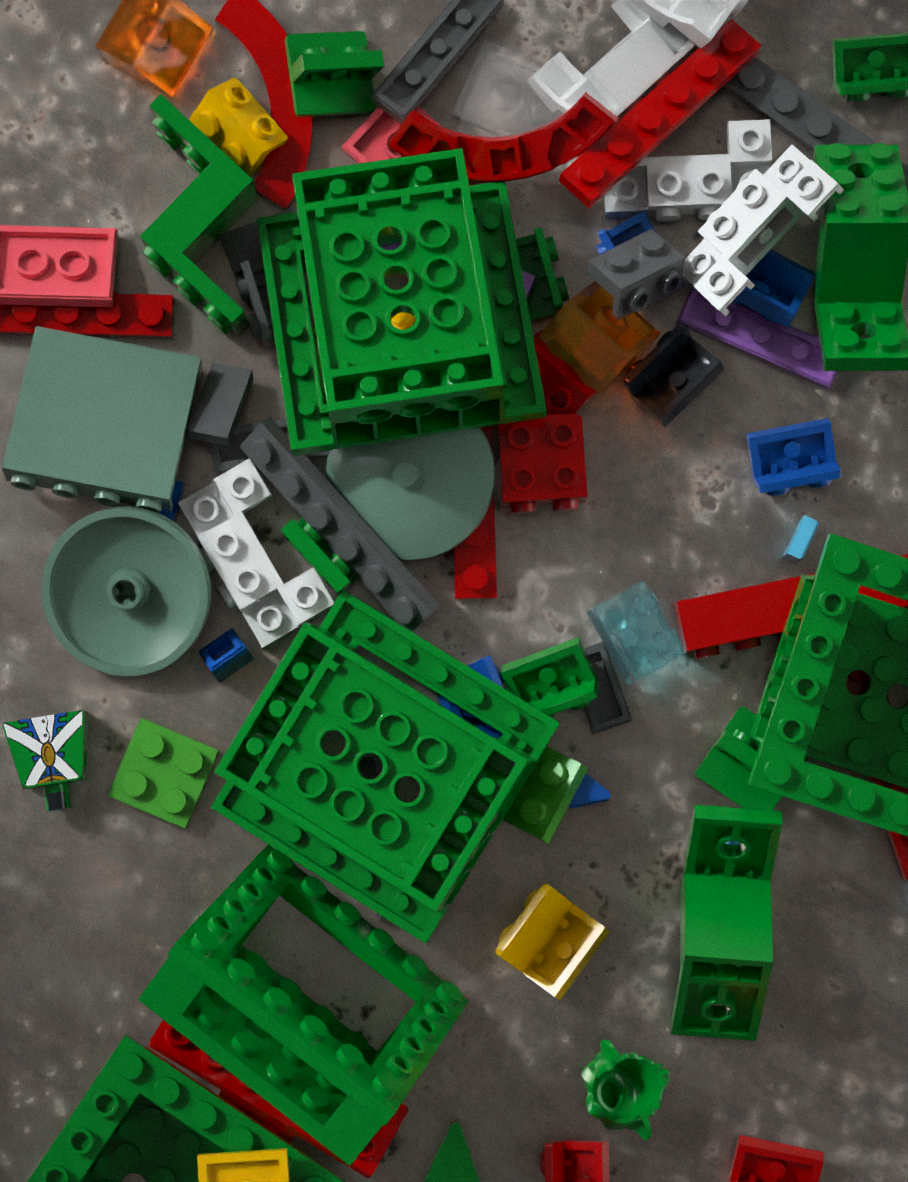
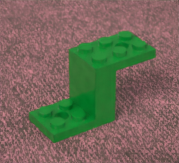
[140,94,258,338]
[812,143,908,371]
[671,805,782,1041]

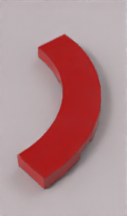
[215,0,313,211]
[386,92,619,182]

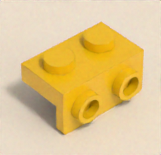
[189,77,288,177]

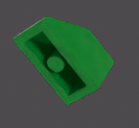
[424,1119,480,1182]

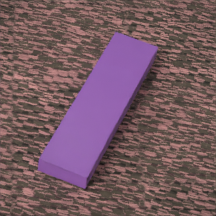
[676,285,837,390]

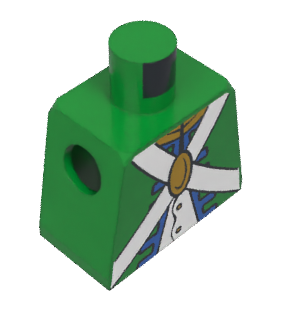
[2,710,89,812]

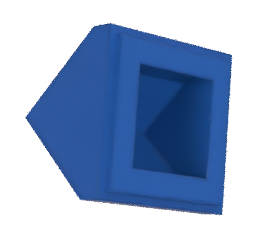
[198,628,254,683]
[568,774,611,809]

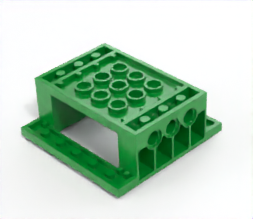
[257,148,547,456]
[747,533,908,836]
[211,590,561,944]
[138,844,469,1166]
[27,1034,346,1182]

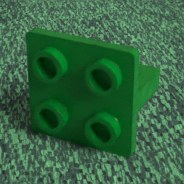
[285,31,384,117]
[695,706,808,811]

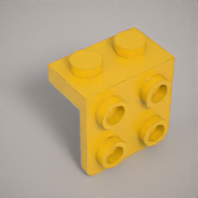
[495,883,610,1000]

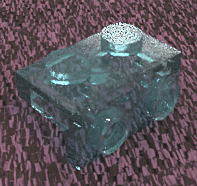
[587,581,684,686]

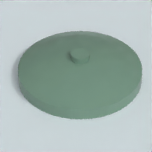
[326,427,495,560]
[41,506,211,676]

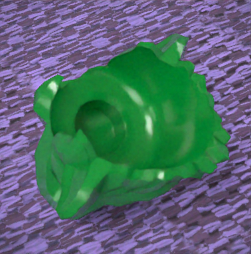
[581,1040,670,1140]

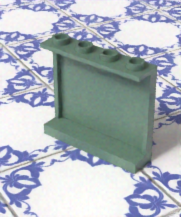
[2,326,203,514]

